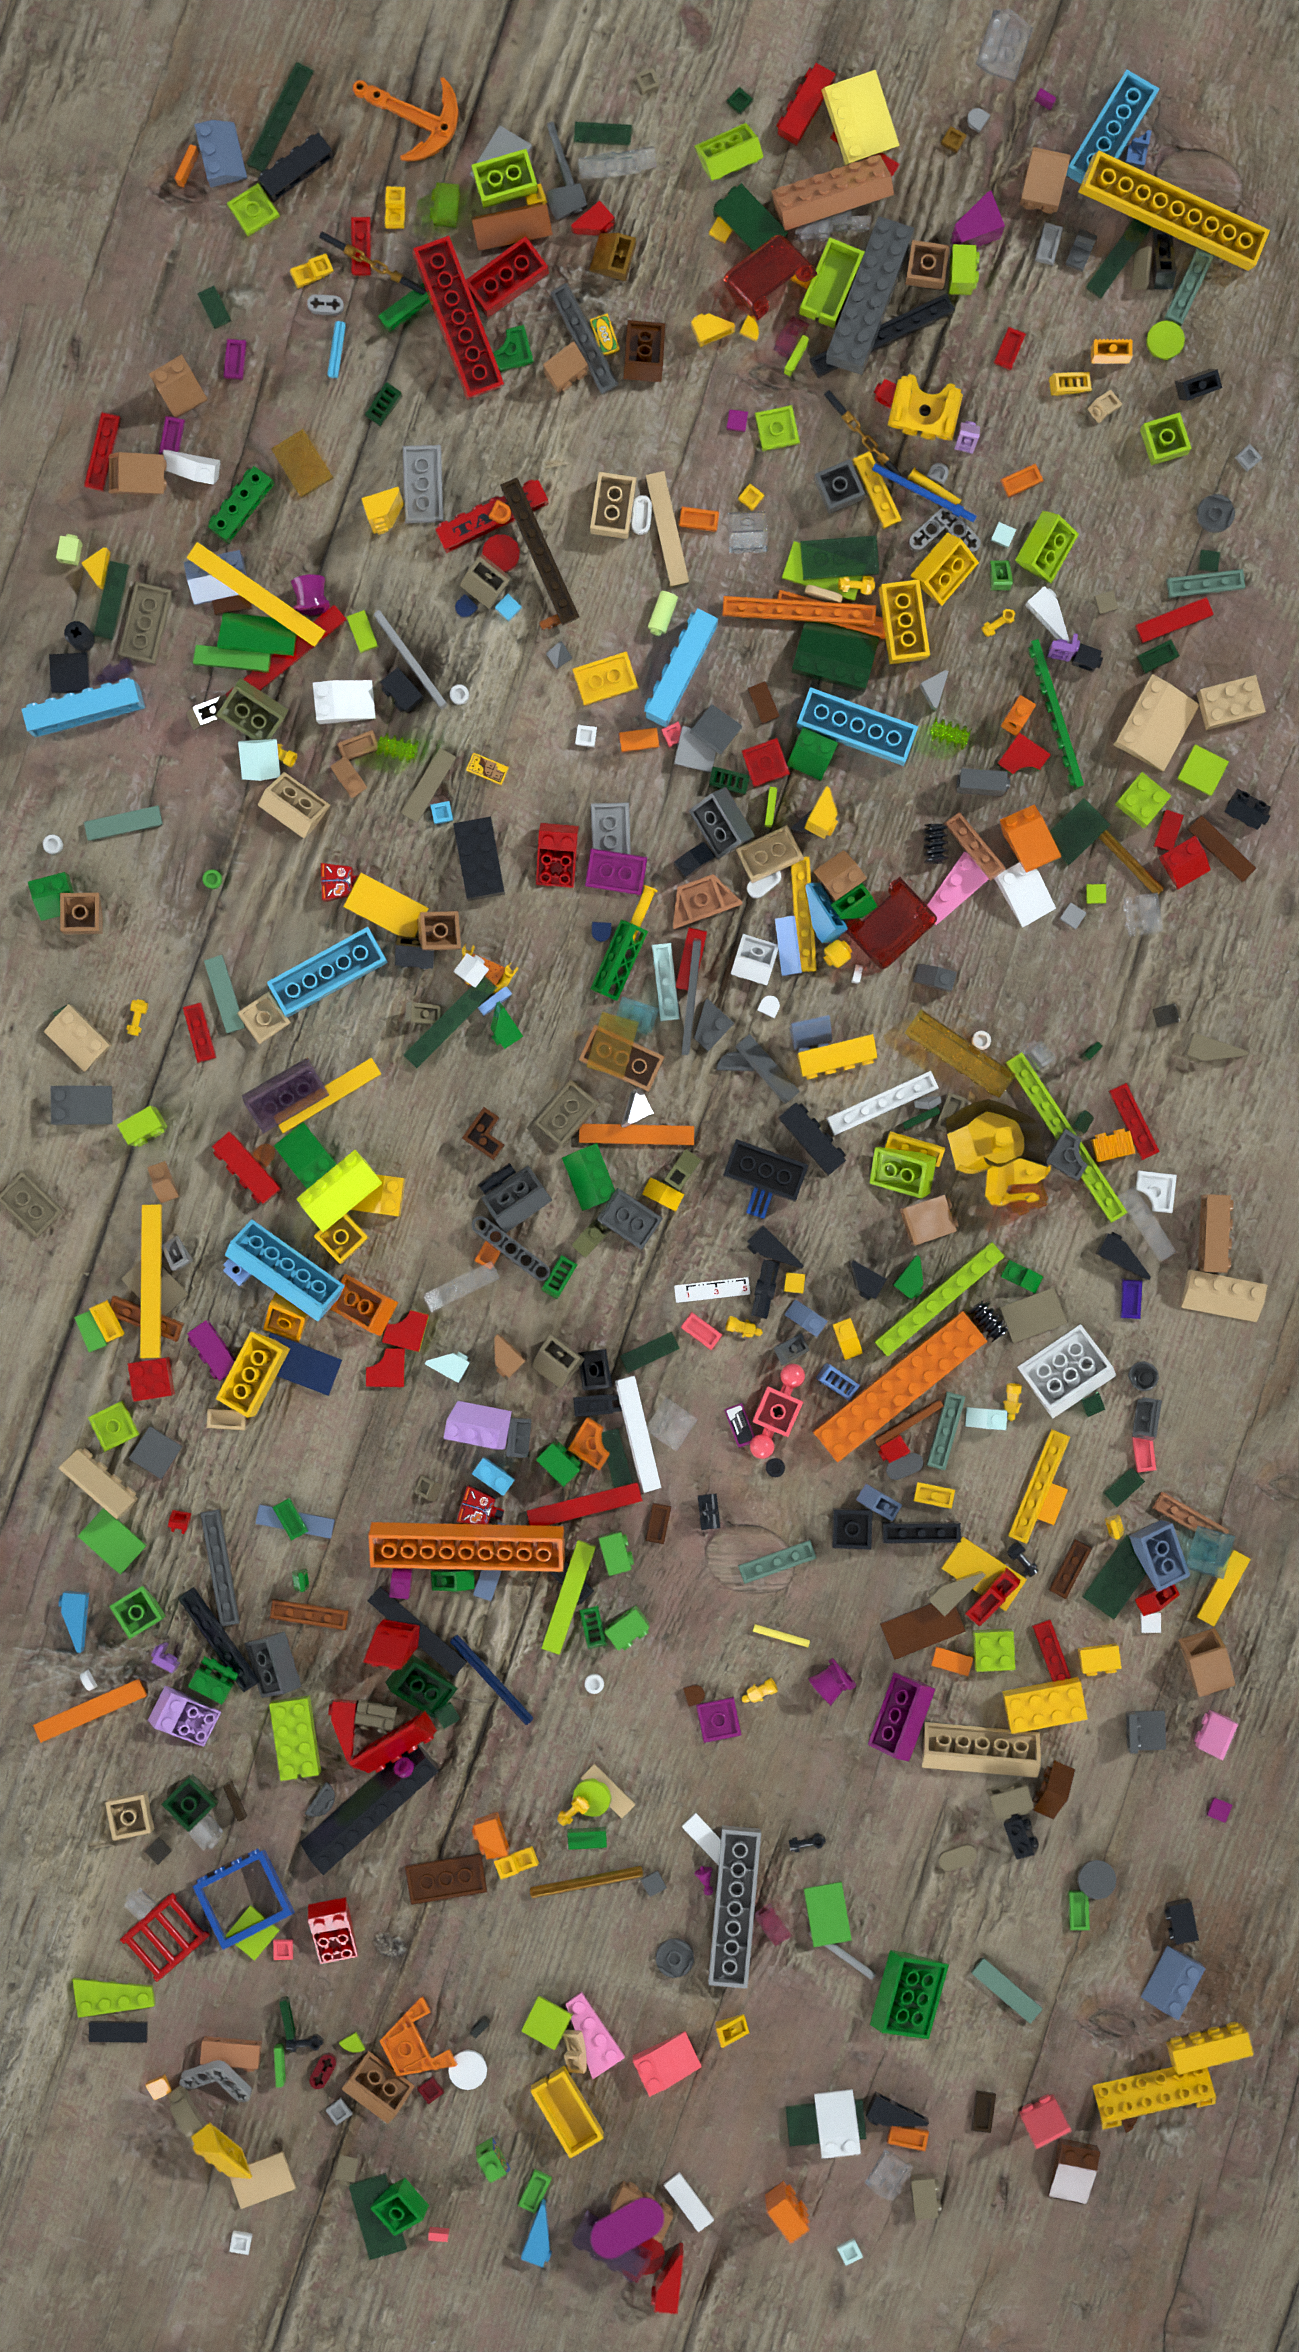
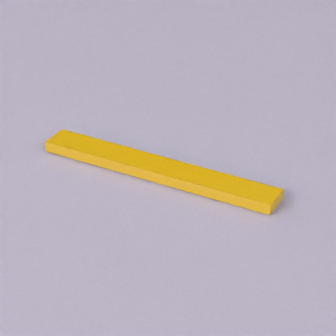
[187,542,326,647]
[140,1204,162,1359]

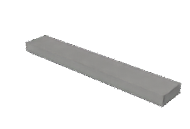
[374,610,447,709]

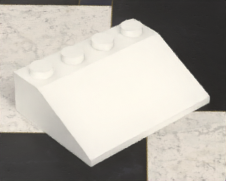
[1017,1324,1116,1418]

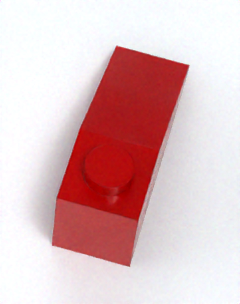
[328,1699,358,1761]

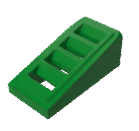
[541,1255,578,1299]
[292,1569,310,1592]
[579,1606,608,1649]

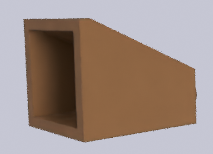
[1019,147,1071,213]
[149,354,208,418]
[109,452,167,495]
[899,1195,958,1246]
[1178,1628,1236,1697]

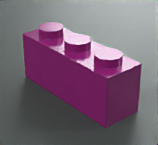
[187,1320,236,1381]

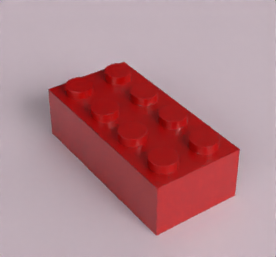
[466,236,549,318]

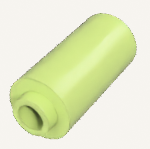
[648,591,678,636]

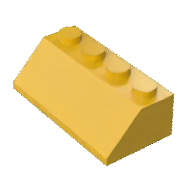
[796,1034,877,1080]
[216,1331,290,1418]

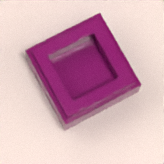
[1035,88,1056,111]
[726,409,748,432]
[1206,1797,1232,1823]

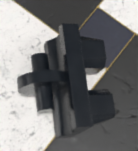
[698,1493,720,1530]

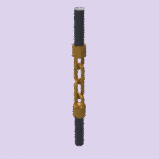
[319,231,427,295]
[824,390,904,487]

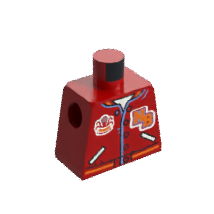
[321,863,359,902]
[457,1485,505,1525]

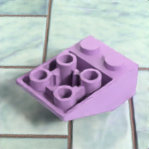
[148,1686,221,1747]

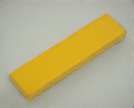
[852,451,902,529]
[1196,1549,1251,1626]

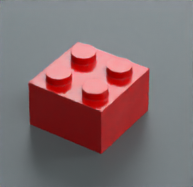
[128,1357,175,1402]

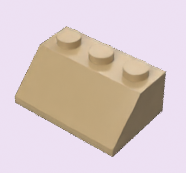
[258,772,330,838]
[44,1004,112,1072]

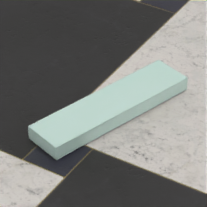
[652,943,680,1021]

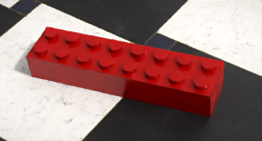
[412,236,504,400]

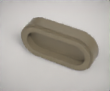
[939,1844,977,1871]

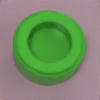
[203,869,223,889]

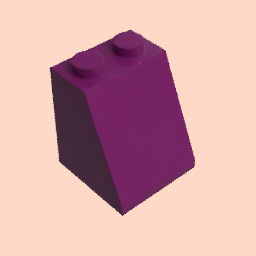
[950,191,1005,248]

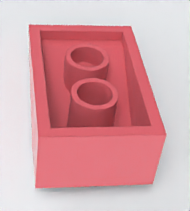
[633,2031,702,2097]
[1019,2094,1071,2149]

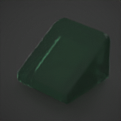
[1073,1110,1094,1134]
[1080,1392,1105,1417]

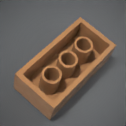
[579,1025,665,1093]
[1198,1194,1234,1273]

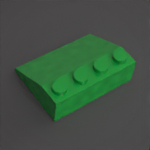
[870,1950,949,2039]

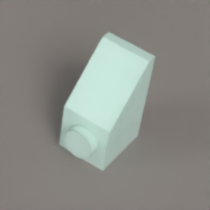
[425,1352,470,1383]
[965,1407,1007,1430]

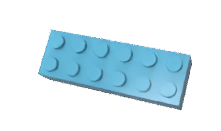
[1066,70,1159,184]
[644,608,718,728]
[21,678,145,737]
[796,687,918,766]
[267,927,388,1018]
[225,1219,345,1322]

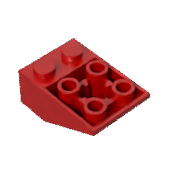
[536,823,579,888]
[363,1619,420,1670]
[308,1897,358,1964]

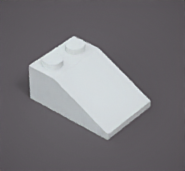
[313,680,376,724]
[994,862,1056,928]
[814,2089,861,2158]

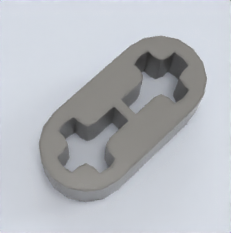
[307,294,344,316]

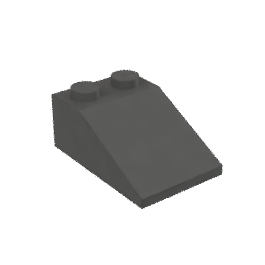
[50,1086,113,1125]

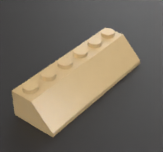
[922,1722,1041,1778]

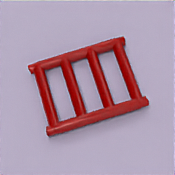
[120,1893,210,1982]

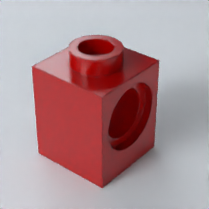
[873,378,897,409]

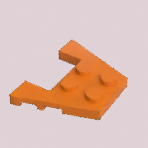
[380,1996,458,2076]

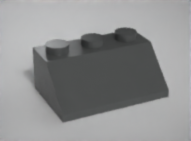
[689,787,755,859]
[481,1165,552,1233]
[245,1631,302,1698]

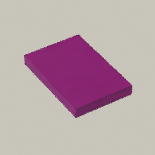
[585,848,648,895]

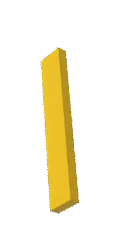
[791,857,817,972]
[273,1058,382,1134]
[1008,1429,1070,1544]

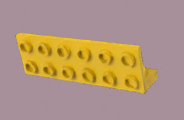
[1093,2067,1216,2130]

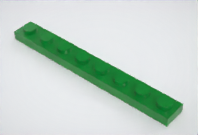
[1028,639,1084,790]

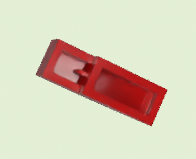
[676,927,707,990]
[965,1567,1021,1627]

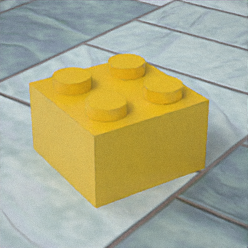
[314,1213,370,1264]

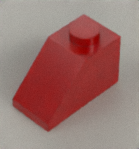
[571,201,615,236]
[877,1435,910,1463]
[1134,1584,1180,1617]

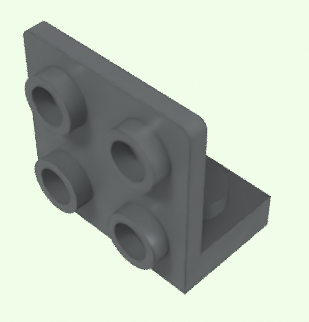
[1126,1710,1166,1754]

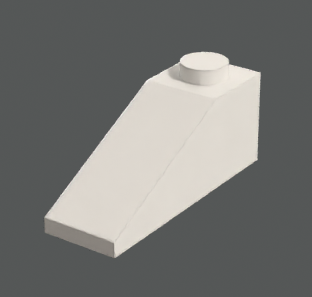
[163,450,220,485]
[1025,586,1069,643]

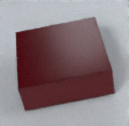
[417,2076,444,2104]

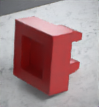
[168,1510,192,1534]

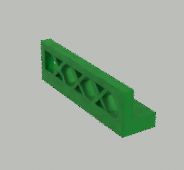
[378,283,430,333]
[590,919,648,1001]

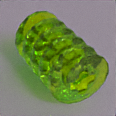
[929,717,972,750]
[377,733,419,763]

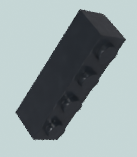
[258,132,334,202]
[778,1102,846,1176]
[882,1521,961,1543]

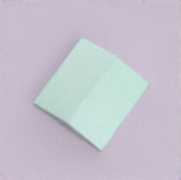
[238,739,280,781]

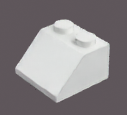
[731,934,778,985]

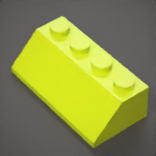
[296,1150,382,1232]

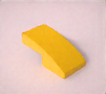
[385,186,405,229]
[290,254,334,289]
[494,1846,539,1879]

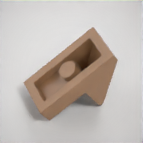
[330,756,368,798]
[147,1161,179,1203]

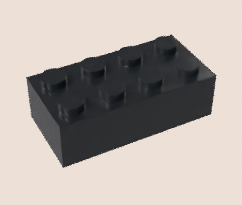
[453,816,505,901]
[723,1139,809,1202]

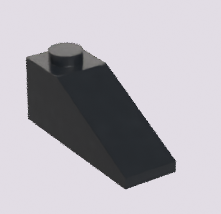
[1153,231,1176,290]
[747,1225,804,1269]
[1095,1232,1151,1280]
[865,2092,929,2126]

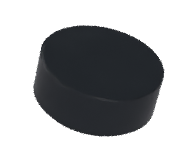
[766,1458,785,1478]

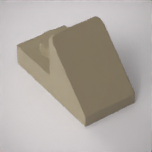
[406,1002,441,1025]

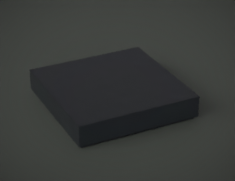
[49,652,90,694]

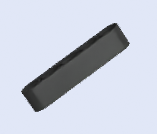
[471,1216,550,1281]

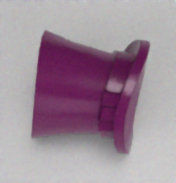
[291,574,330,617]
[808,1658,856,1706]

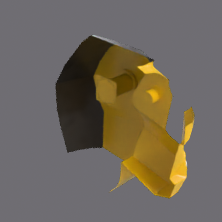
[946,1099,1051,1206]

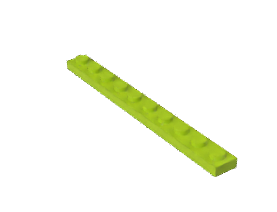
[1006,1052,1128,1223]

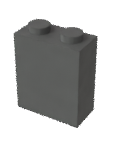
[956,768,1010,797]

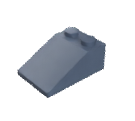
[789,1015,832,1052]
[1129,1520,1190,1592]

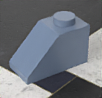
[785,1299,828,1337]
[856,1484,902,1521]

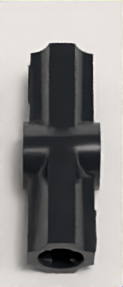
[751,1259,780,1319]

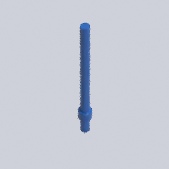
[872,463,977,523]

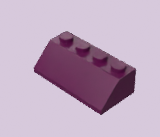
[868,1672,936,1761]

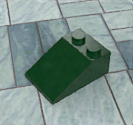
[385,1654,458,1719]

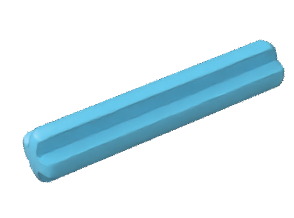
[328,321,346,378]

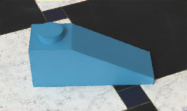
[805,883,848,943]
[59,1591,89,1653]
[521,2199,552,2267]

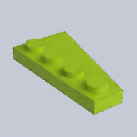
[73,1978,156,2018]

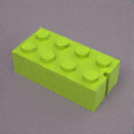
[799,237,865,328]
[269,1695,321,1781]

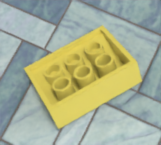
[822,70,900,165]

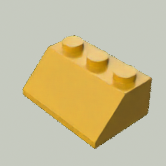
[361,487,404,535]
[910,532,979,606]
[805,786,838,839]
[191,2123,253,2179]

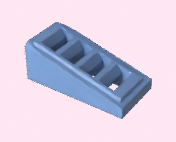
[816,1363,860,1401]

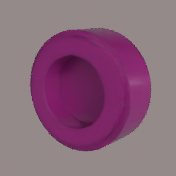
[394,1757,414,1778]

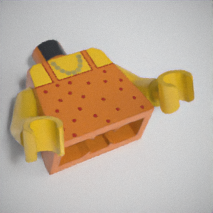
[461,943,519,1002]

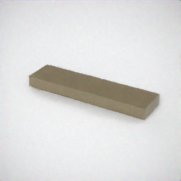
[401,748,457,824]

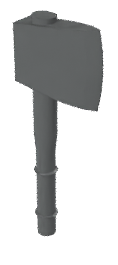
[547,122,588,220]

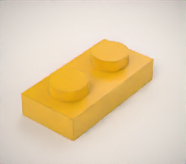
[913,1482,955,1509]

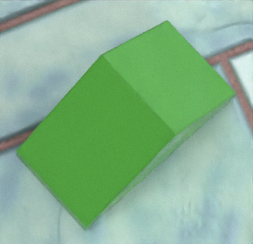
[990,560,1013,591]

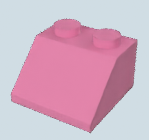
[1194,1710,1238,1760]

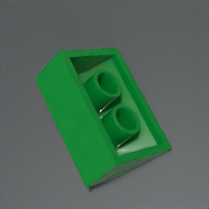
[562,1143,615,1211]

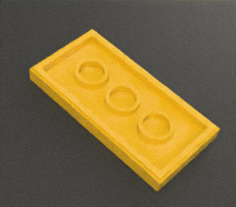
[343,873,429,937]
[941,1536,1027,1611]

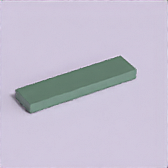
[1164,248,1214,326]
[1166,569,1245,598]
[84,806,163,841]
[204,955,246,1034]
[926,1391,966,1471]
[738,1540,816,1584]
[971,1957,1043,2024]

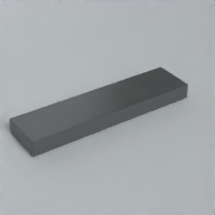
[735,1034,800,1104]

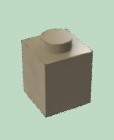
[335,2155,359,2187]

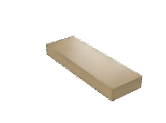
[581,1763,635,1818]

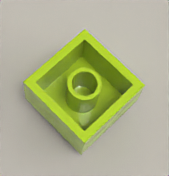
[948,244,980,295]
[1140,412,1192,466]
[1114,772,1171,828]
[117,1106,167,1147]
[973,1628,1015,1672]

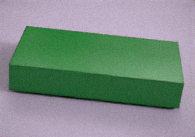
[272,1498,309,1541]

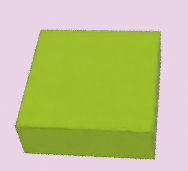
[1086,884,1106,904]

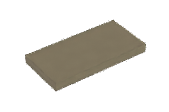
[118,582,174,665]

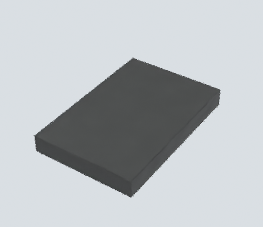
[596,1188,663,1250]

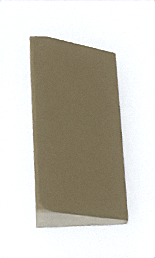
[1132,246,1152,290]

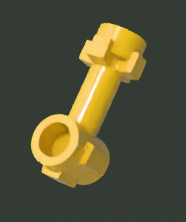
[838,576,875,595]
[981,609,1016,637]
[126,999,149,1036]
[557,1795,590,1826]

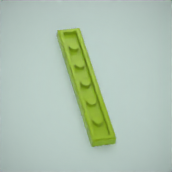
[541,1540,596,1655]

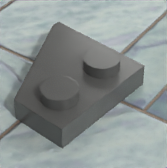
[694,998,734,1051]

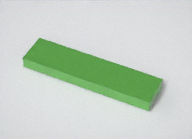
[193,645,272,673]

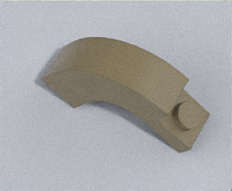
[167,2085,208,2145]

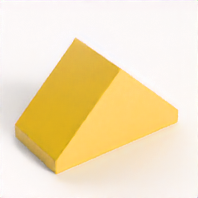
[82,547,110,590]
[642,1177,684,1212]
[715,2014,749,2047]

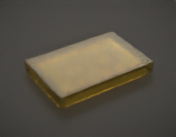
[271,429,334,498]
[586,1012,639,1078]

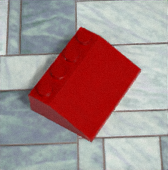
[349,1711,437,1773]

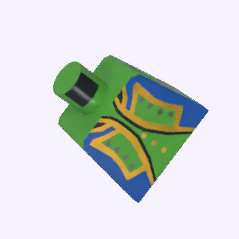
[476,2137,511,2183]

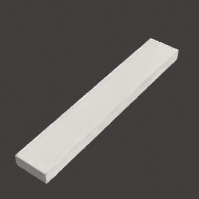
[826,1071,939,1136]
[615,1376,661,1493]

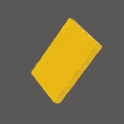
[572,651,638,706]

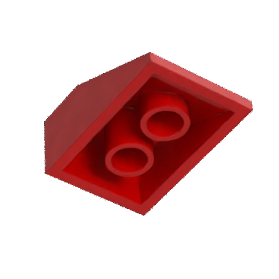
[651,2243,684,2314]

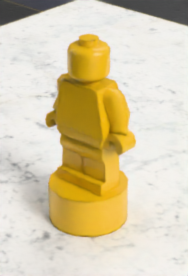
[277,744,297,767]
[725,1316,763,1338]
[1003,1383,1022,1421]
[741,1678,778,1703]

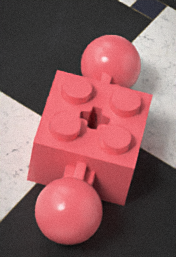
[750,1364,805,1459]

